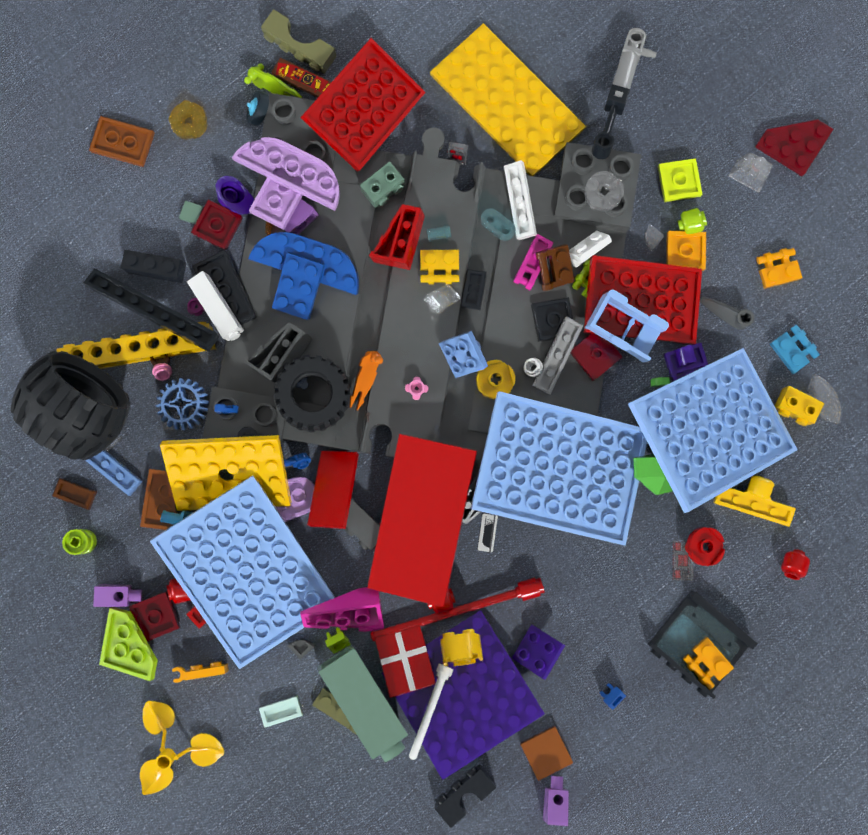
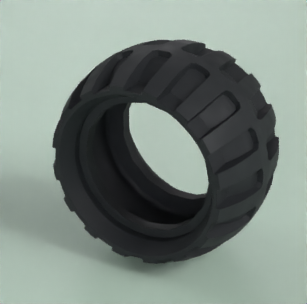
[11,351,131,460]

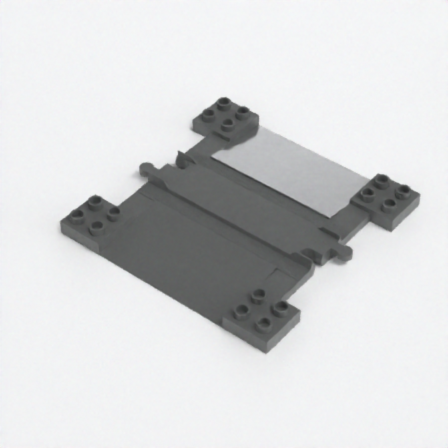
[202,93,641,461]

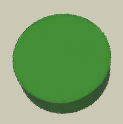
[650,377,670,387]

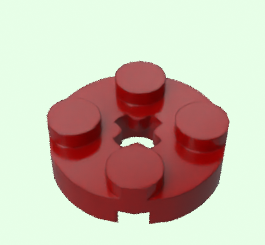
[685,527,725,566]

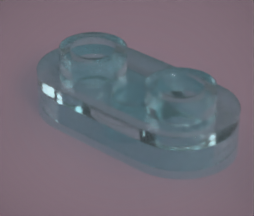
[481,208,516,241]

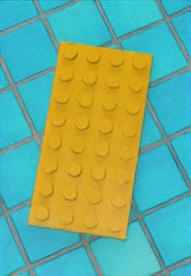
[430,23,586,176]

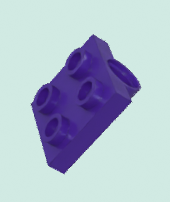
[663,343,708,382]
[512,624,565,680]

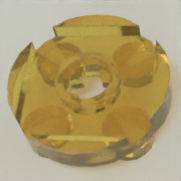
[168,100,207,140]

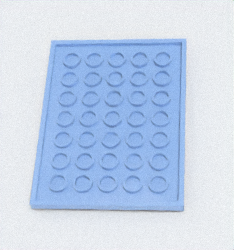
[628,348,798,513]
[471,391,647,546]
[150,475,335,669]

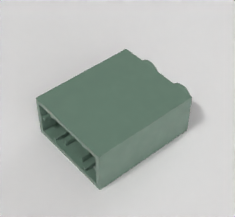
[317,645,408,762]

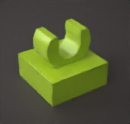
[325,627,351,654]

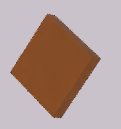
[520,725,573,781]

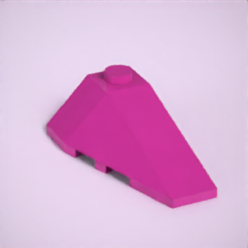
[300,587,384,632]

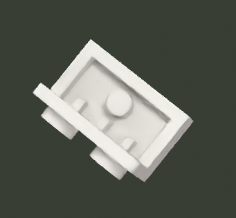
[569,231,612,267]

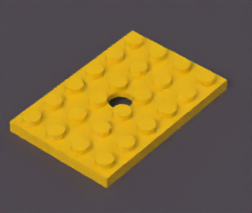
[160,435,292,511]

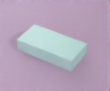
[259,695,303,728]

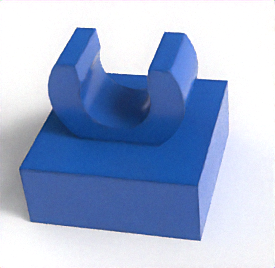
[600,683,626,710]

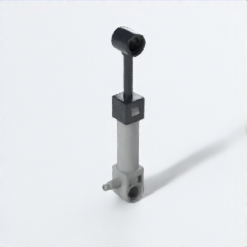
[592,28,657,160]

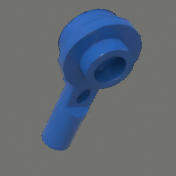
[284,453,311,469]

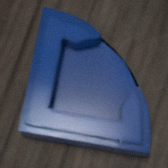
[215,404,238,414]

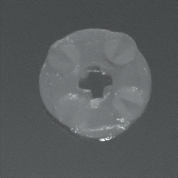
[584,171,624,211]

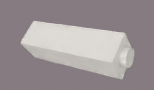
[187,271,244,341]

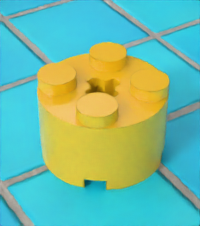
[440,629,483,666]

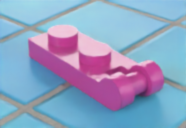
[513,234,554,290]

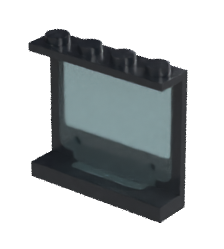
[648,591,758,699]

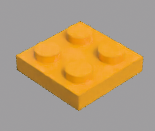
[666,231,706,271]

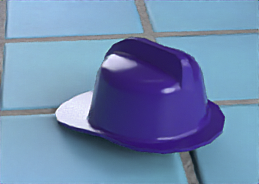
[215,176,254,214]

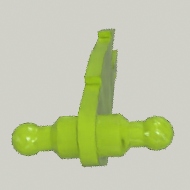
[244,63,302,98]

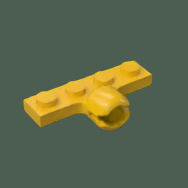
[713,476,796,527]

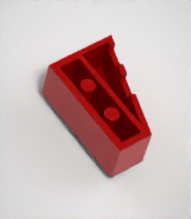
[369,204,425,270]

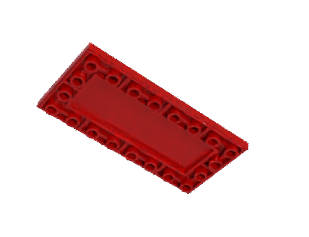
[367,434,477,607]

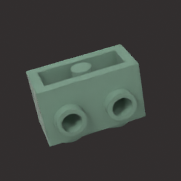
[360,162,405,208]

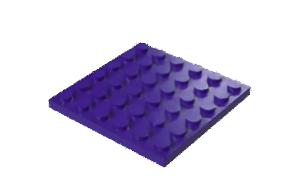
[381,610,545,780]

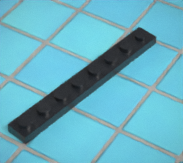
[83,268,220,352]

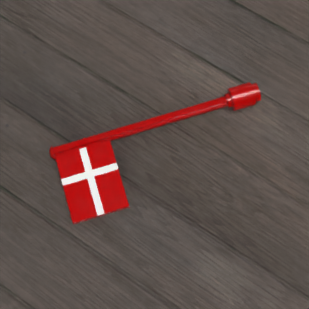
[370,577,545,698]

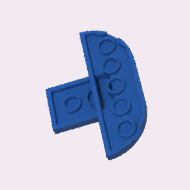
[248,232,359,320]

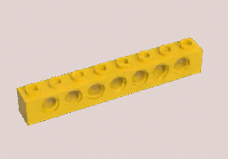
[57,322,216,369]

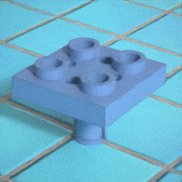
[439,331,488,378]

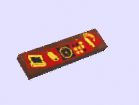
[271,58,331,98]

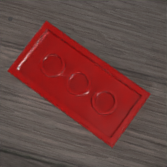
[307,451,359,529]

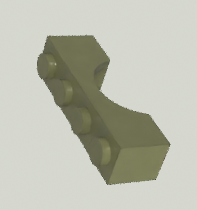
[261,9,337,74]

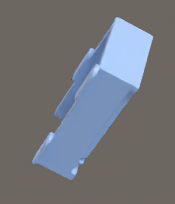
[585,290,669,362]

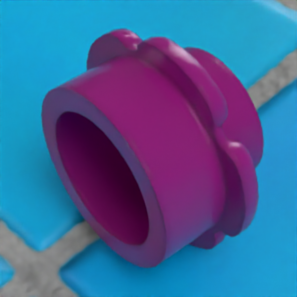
[187,298,205,316]

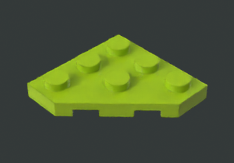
[99,607,158,681]

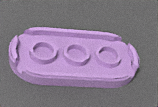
[275,477,315,522]

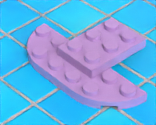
[232,137,340,230]

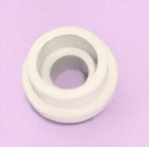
[524,358,543,377]

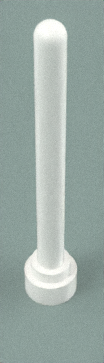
[409,663,454,760]

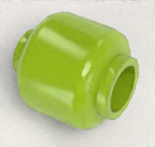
[677,208,707,234]

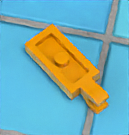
[172,661,229,683]

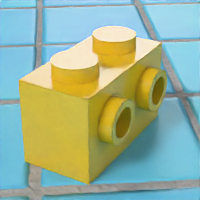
[774,386,824,426]

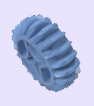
[156,378,209,431]

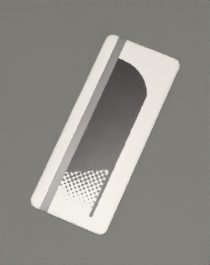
[478,514,498,552]

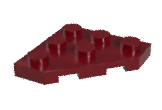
[755,119,834,176]

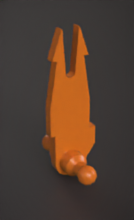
[349,351,383,410]

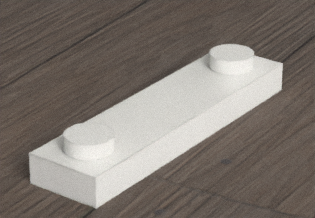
[504,160,537,240]

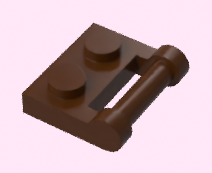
[535,244,574,291]

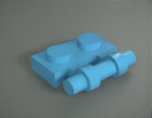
[770,324,820,374]

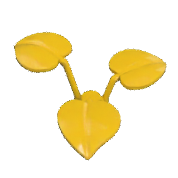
[140,700,225,795]

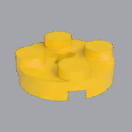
[476,360,515,399]

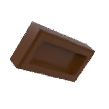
[52,478,97,510]

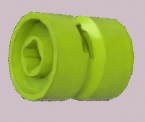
[62,529,97,555]

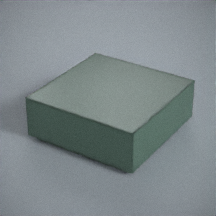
[179,201,204,224]

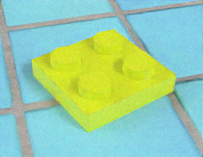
[657,158,702,202]

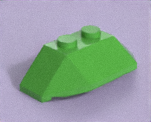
[633,454,673,495]

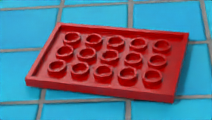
[300,38,426,172]
[584,255,702,345]

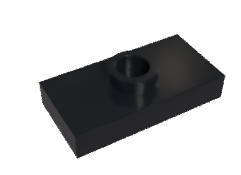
[461,269,487,311]

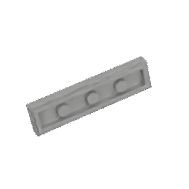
[532,317,583,395]

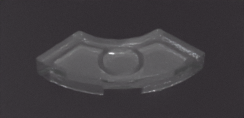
[807,375,841,424]

